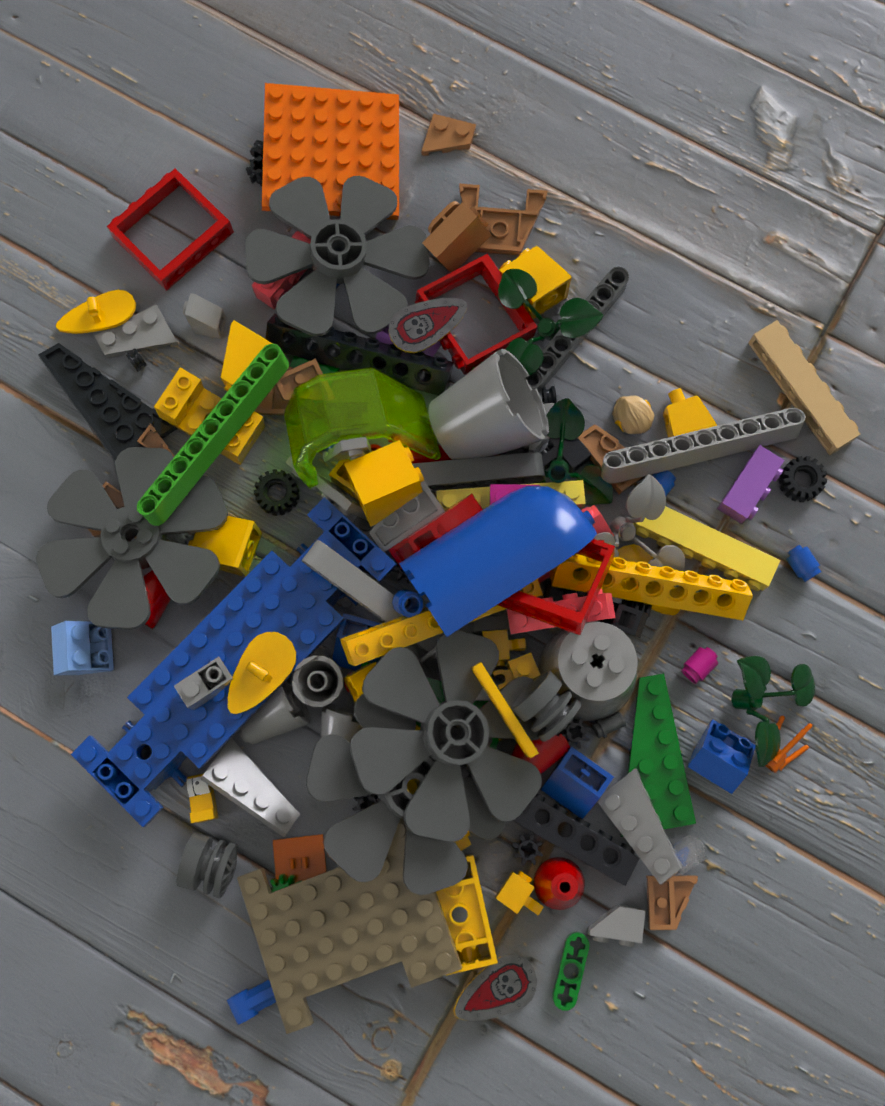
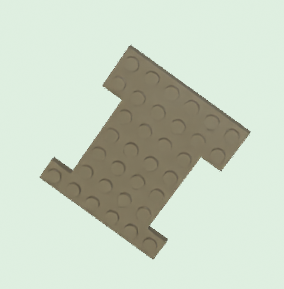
[237,819,463,1034]

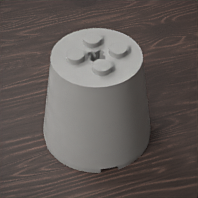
[429,349,549,460]
[538,622,637,722]

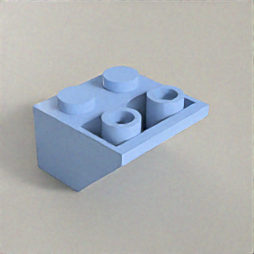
[51,621,114,675]

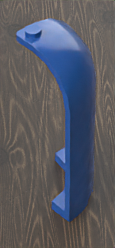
[399,486,597,637]

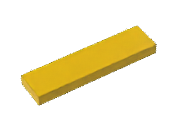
[471,662,538,758]

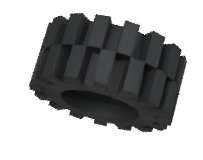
[779,456,827,502]
[254,469,299,516]

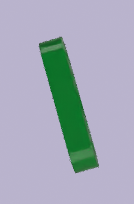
[552,932,590,1011]

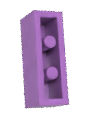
[717,445,785,524]

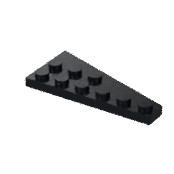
[38,343,178,461]

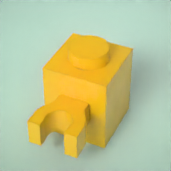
[482,629,526,667]
[492,652,540,690]
[495,870,544,915]

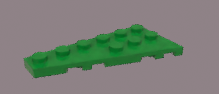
[620,674,696,837]

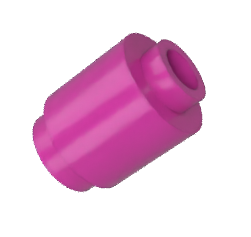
[681,647,718,684]

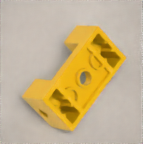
[154,367,265,465]
[436,854,498,976]

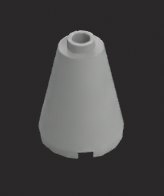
[292,655,344,707]
[239,681,311,744]
[321,704,363,742]

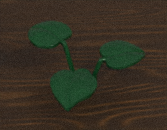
[498,269,603,376]
[519,398,613,505]
[731,656,815,767]

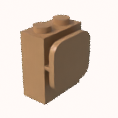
[422,201,492,273]

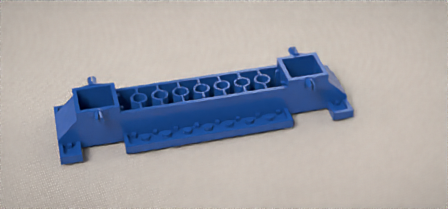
[70,497,397,827]

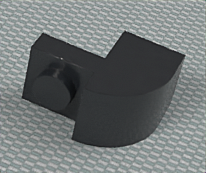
[540,438,592,473]

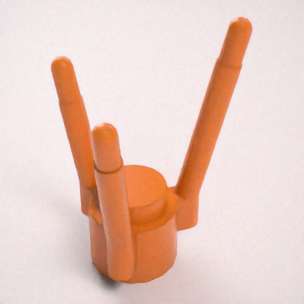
[765,715,812,773]

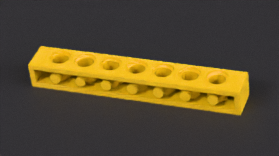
[550,553,753,621]
[340,579,543,666]

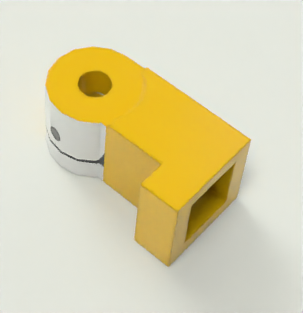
[187,773,219,823]

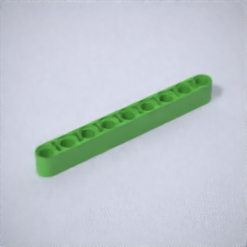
[137,343,289,526]

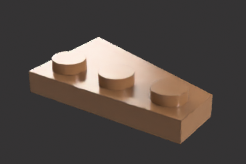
[578,424,645,495]

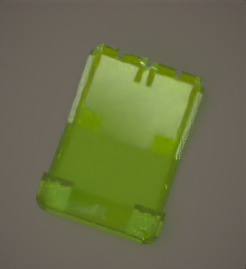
[284,368,441,489]

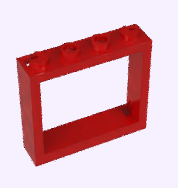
[106,168,234,291]
[415,253,538,375]
[497,539,615,635]

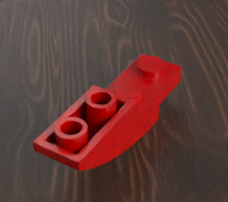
[389,493,483,570]

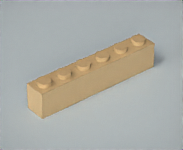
[748,320,860,456]

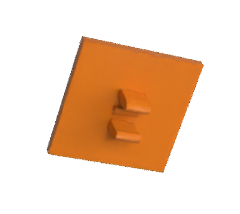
[273,834,327,884]

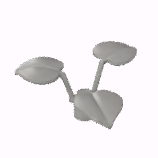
[593,474,685,571]

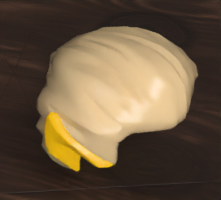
[612,396,655,434]

